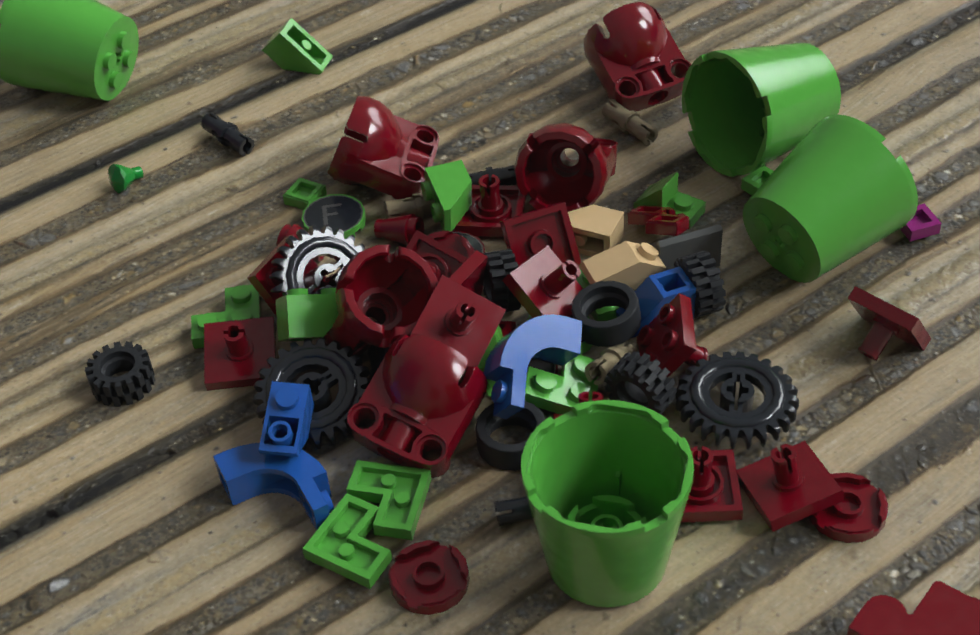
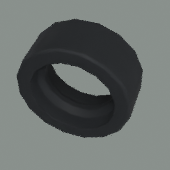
[571,281,641,347]
[476,401,545,471]

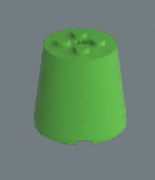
[0,0,139,101]
[682,43,841,177]
[743,115,918,283]
[521,400,694,607]

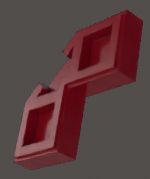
[628,205,689,236]

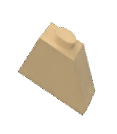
[568,204,624,257]
[579,241,666,291]

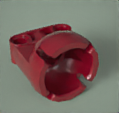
[584,2,691,111]
[328,96,439,199]
[514,123,618,212]
[323,245,438,356]
[347,334,488,478]

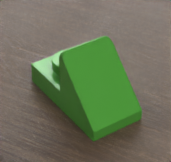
[634,172,706,229]

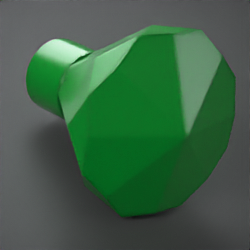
[108,164,144,193]

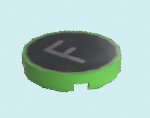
[302,194,366,239]

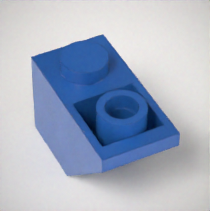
[616,266,696,338]
[258,381,314,457]

